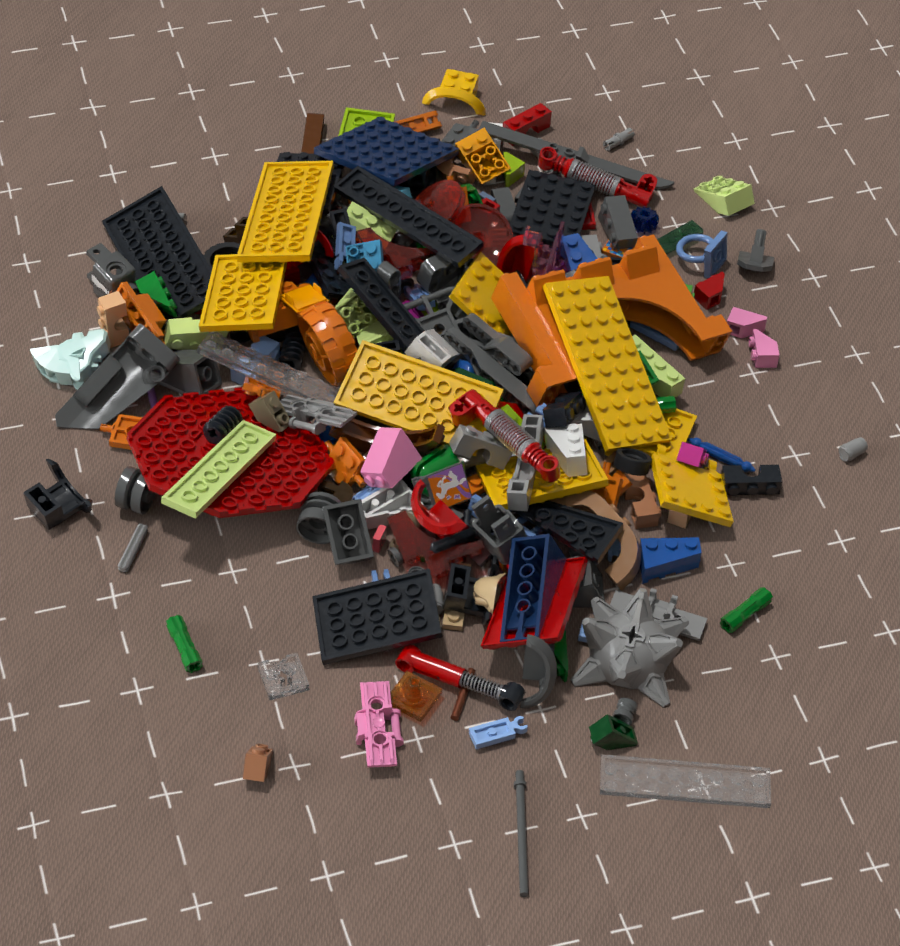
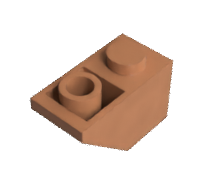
[243,744,273,782]

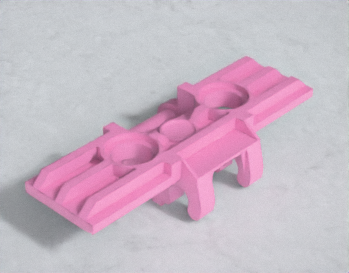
[354,681,404,768]

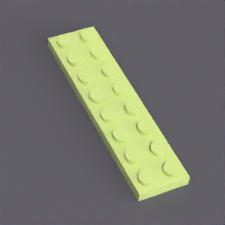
[161,420,276,519]

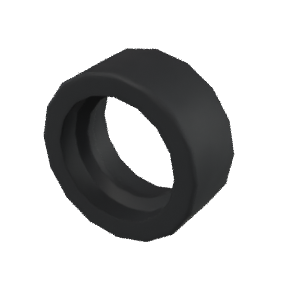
[613,448,652,476]

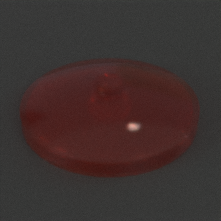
[415,180,466,223]
[447,203,513,266]

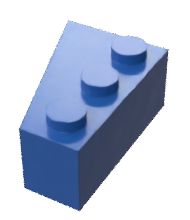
[560,233,598,272]
[640,537,702,584]

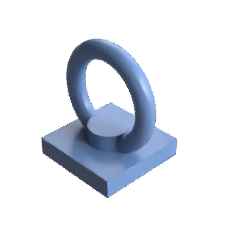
[676,230,728,278]

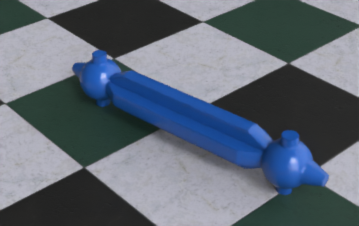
[688,438,756,472]

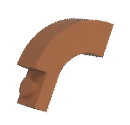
[436,157,476,185]

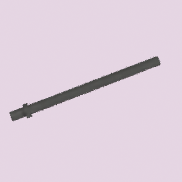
[514,770,528,897]

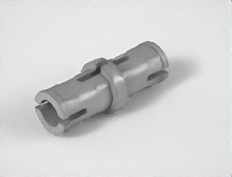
[603,128,635,151]

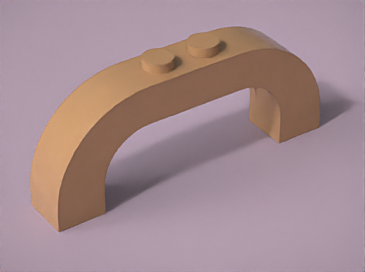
[550,490,642,590]

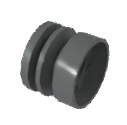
[296,492,342,544]

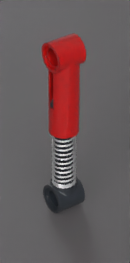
[395,645,526,711]

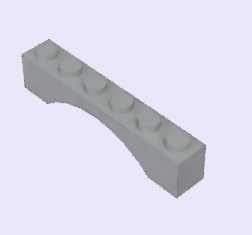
[507,414,544,511]

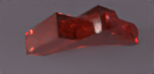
[355,227,437,280]
[387,510,485,580]

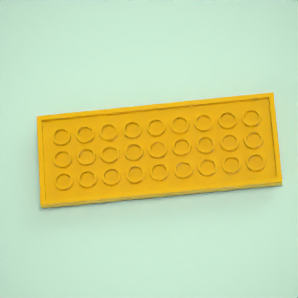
[237,161,334,263]
[542,276,672,452]

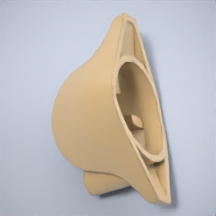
[473,573,506,614]

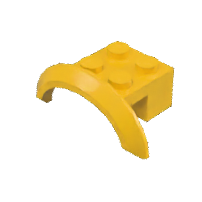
[422,69,486,116]

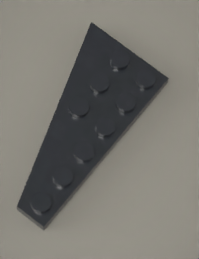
[512,500,623,565]

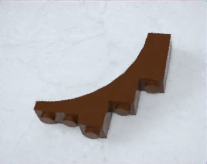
[329,419,445,457]

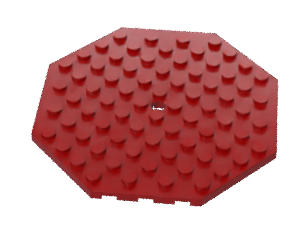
[127,387,335,518]

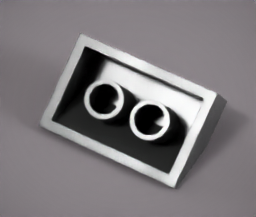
[322,499,374,565]

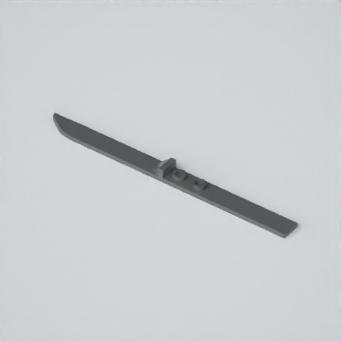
[478,121,674,190]

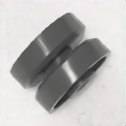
[115,466,156,515]

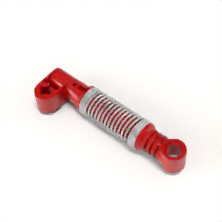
[538,147,657,209]
[449,389,561,483]

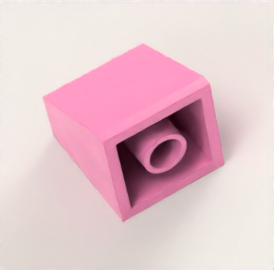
[361,427,422,489]

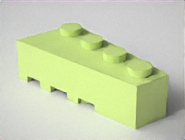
[632,335,685,397]

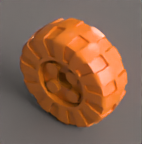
[297,301,358,387]

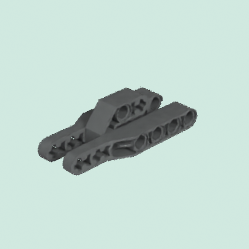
[444,313,569,415]

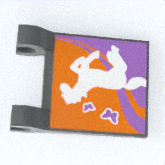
[411,462,472,510]

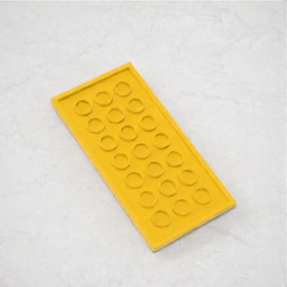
[333,340,504,456]

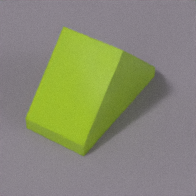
[503,152,525,187]

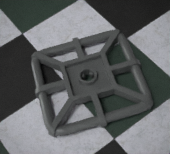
[403,285,485,365]

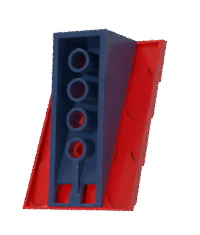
[480,534,588,650]

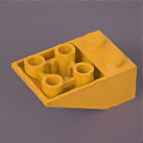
[455,127,511,185]

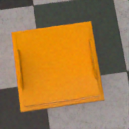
[280,283,329,314]

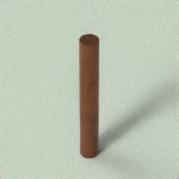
[450,668,476,721]

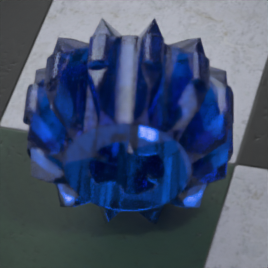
[631,206,659,235]

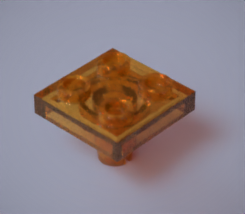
[390,671,442,722]

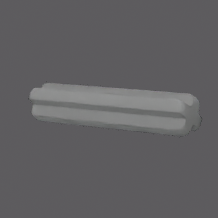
[118,523,148,572]

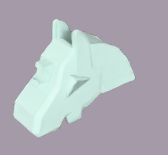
[30,329,111,390]

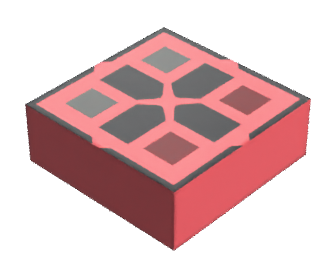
[372,524,387,553]

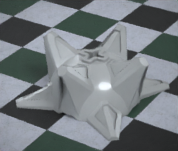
[570,588,689,707]

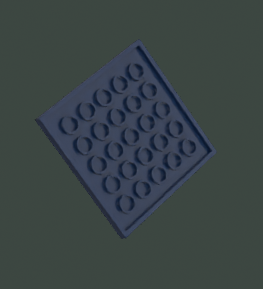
[314,117,459,187]

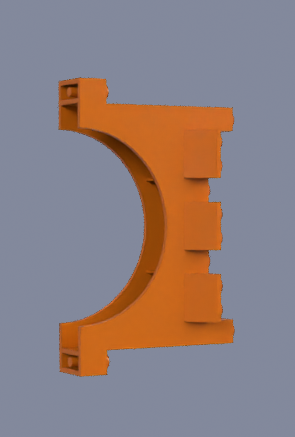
[491,234,732,408]

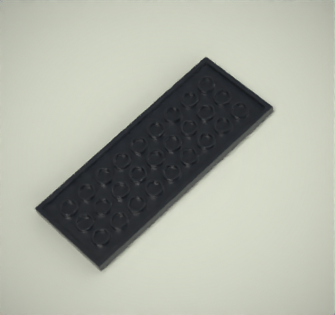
[102,186,212,330]

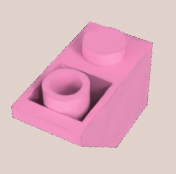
[727,307,767,338]
[748,329,779,368]

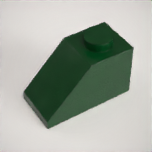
[589,714,638,750]

